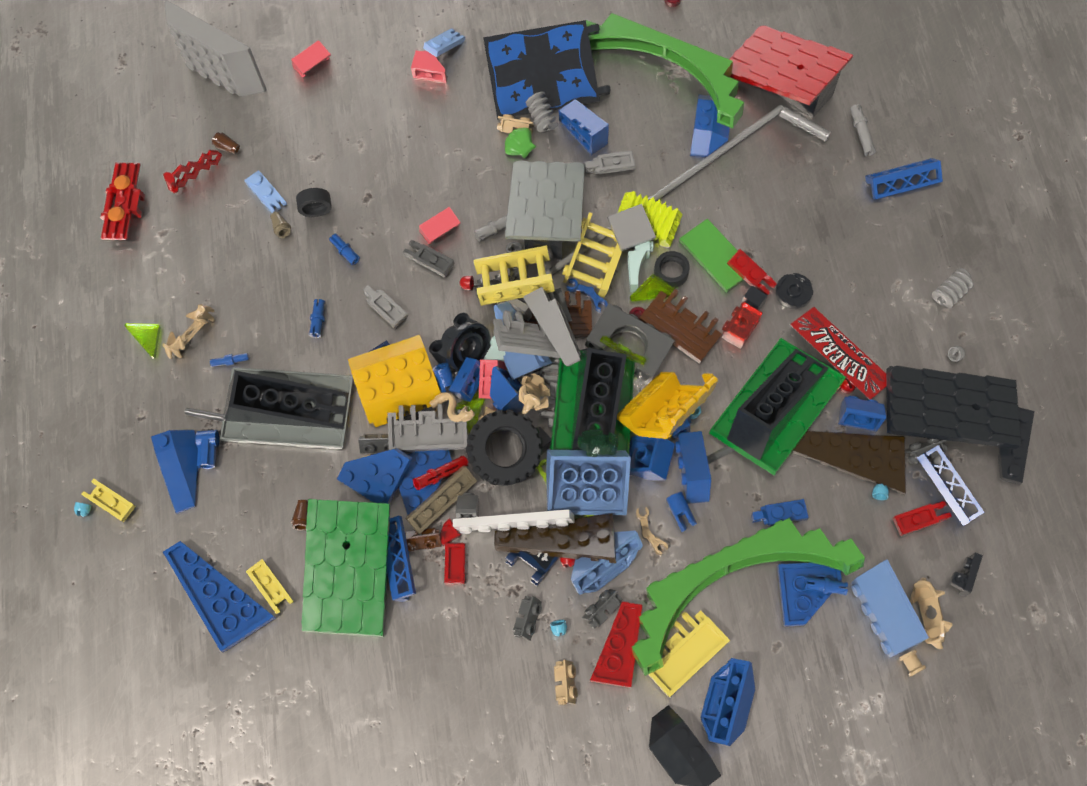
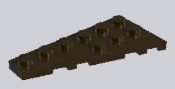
[792,431,906,495]
[494,513,616,563]

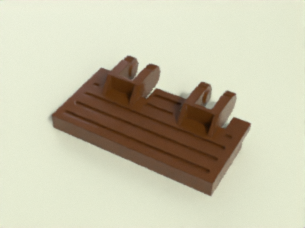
[639,289,722,364]
[523,291,592,338]

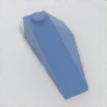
[493,302,552,380]

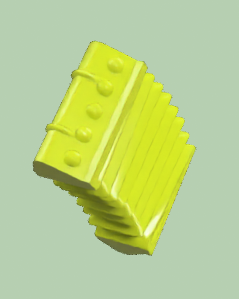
[617,191,683,247]

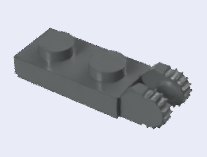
[403,240,455,277]

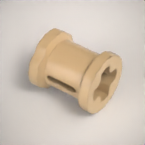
[899,649,926,677]

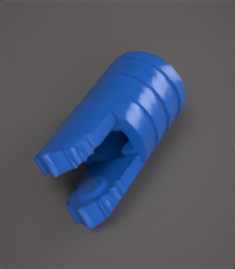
[433,363,454,393]
[666,492,697,532]

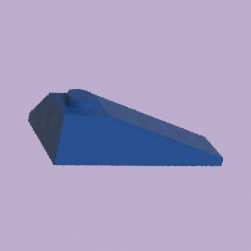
[151,430,199,513]

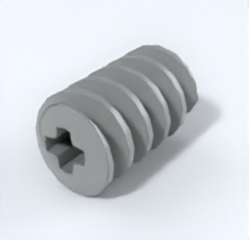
[526,92,559,132]
[932,268,974,308]

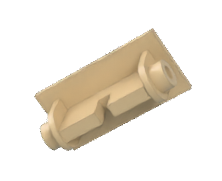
[497,114,535,136]
[554,660,578,705]

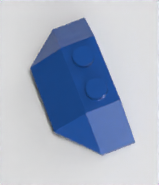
[690,94,730,158]
[700,658,755,746]

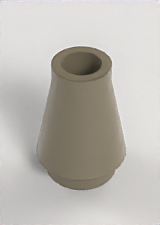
[270,211,291,238]

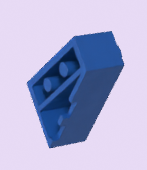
[559,99,609,155]
[675,431,711,504]

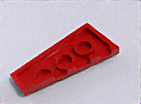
[590,602,642,688]

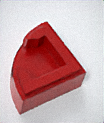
[440,518,460,546]

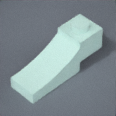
[627,240,653,293]

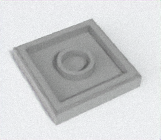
[607,204,656,251]

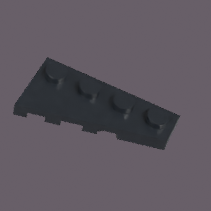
[998,407,1035,485]

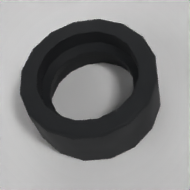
[296,188,332,217]
[654,251,690,288]

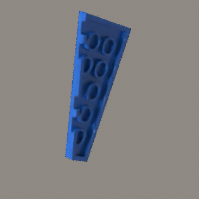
[163,541,276,653]

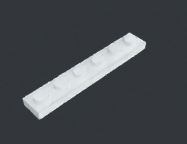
[453,510,575,534]

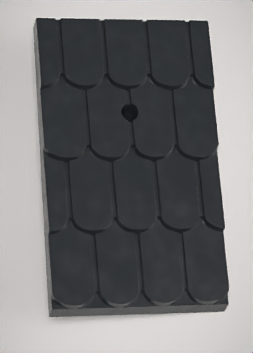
[886,366,1021,449]

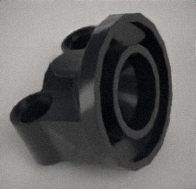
[429,313,491,372]

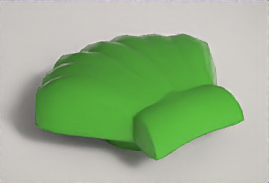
[505,128,536,159]

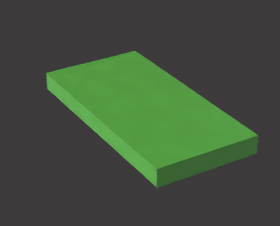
[679,218,744,293]

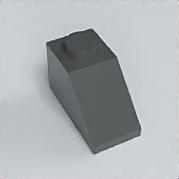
[456,493,479,519]

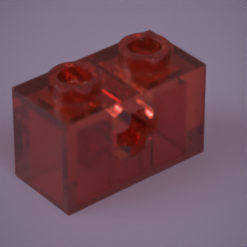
[722,302,763,349]

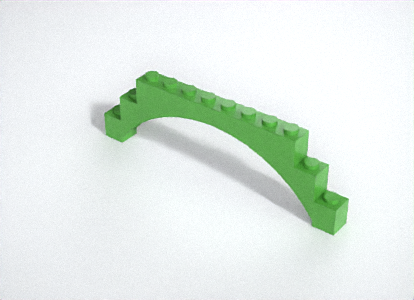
[586,13,744,129]
[632,518,865,676]

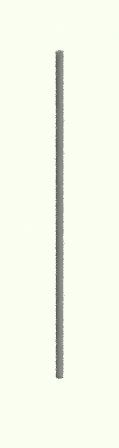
[546,105,784,275]

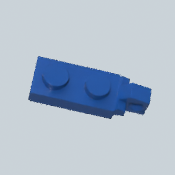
[751,499,809,526]

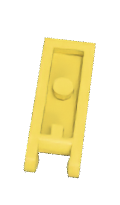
[81,478,136,523]
[246,559,294,614]

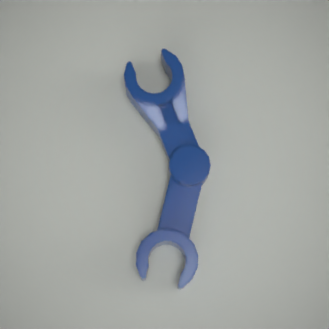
[566,278,608,313]

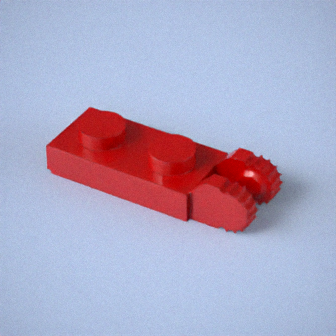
[727,249,777,296]
[892,501,952,537]

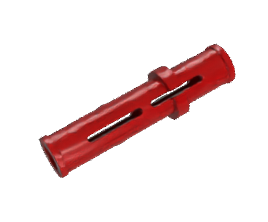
[413,455,468,490]

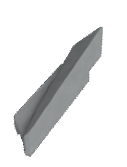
[524,287,581,366]

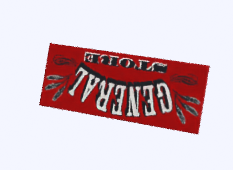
[790,307,887,400]

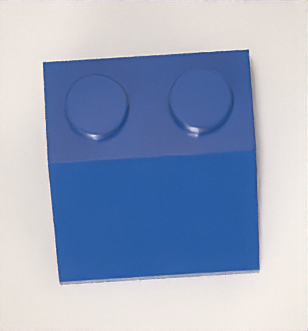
[490,366,529,413]
[838,396,886,432]
[629,436,675,481]

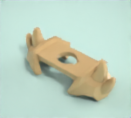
[162,304,215,359]
[519,373,551,415]
[910,577,952,650]

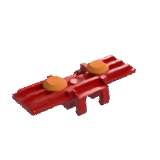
[100,162,145,240]

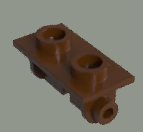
[399,527,441,552]

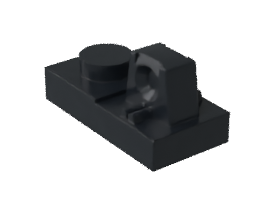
[950,552,983,597]

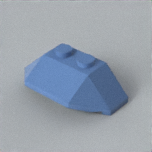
[571,530,643,595]

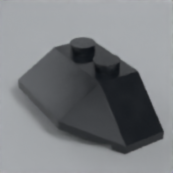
[648,705,721,786]

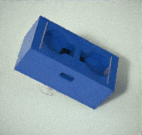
[449,357,480,402]

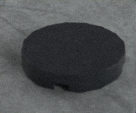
[775,273,813,309]

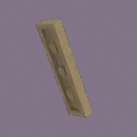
[405,466,477,534]

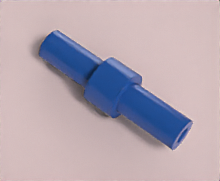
[210,353,249,367]

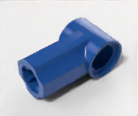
[196,430,220,469]

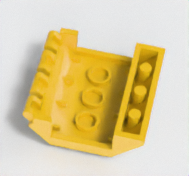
[348,335,440,428]
[617,372,718,439]

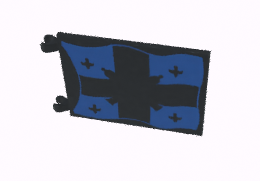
[483,20,611,120]

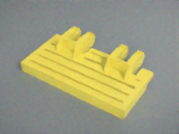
[648,610,730,698]

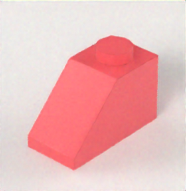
[411,50,447,83]

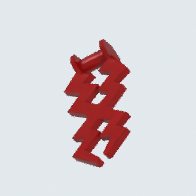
[163,150,222,194]

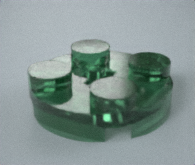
[578,430,619,457]

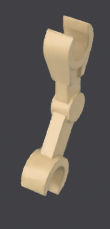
[636,507,668,556]

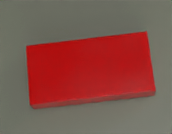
[444,543,466,584]

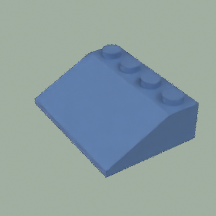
[546,450,631,515]
[851,560,929,658]

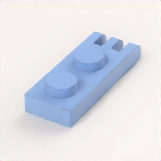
[423,28,466,57]
[244,170,287,213]

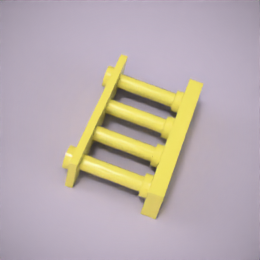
[562,212,622,298]
[473,245,555,306]

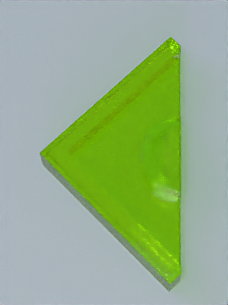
[630,274,675,302]
[125,324,161,359]
[600,335,647,366]
[456,392,485,433]

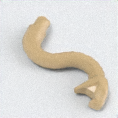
[429,392,475,422]

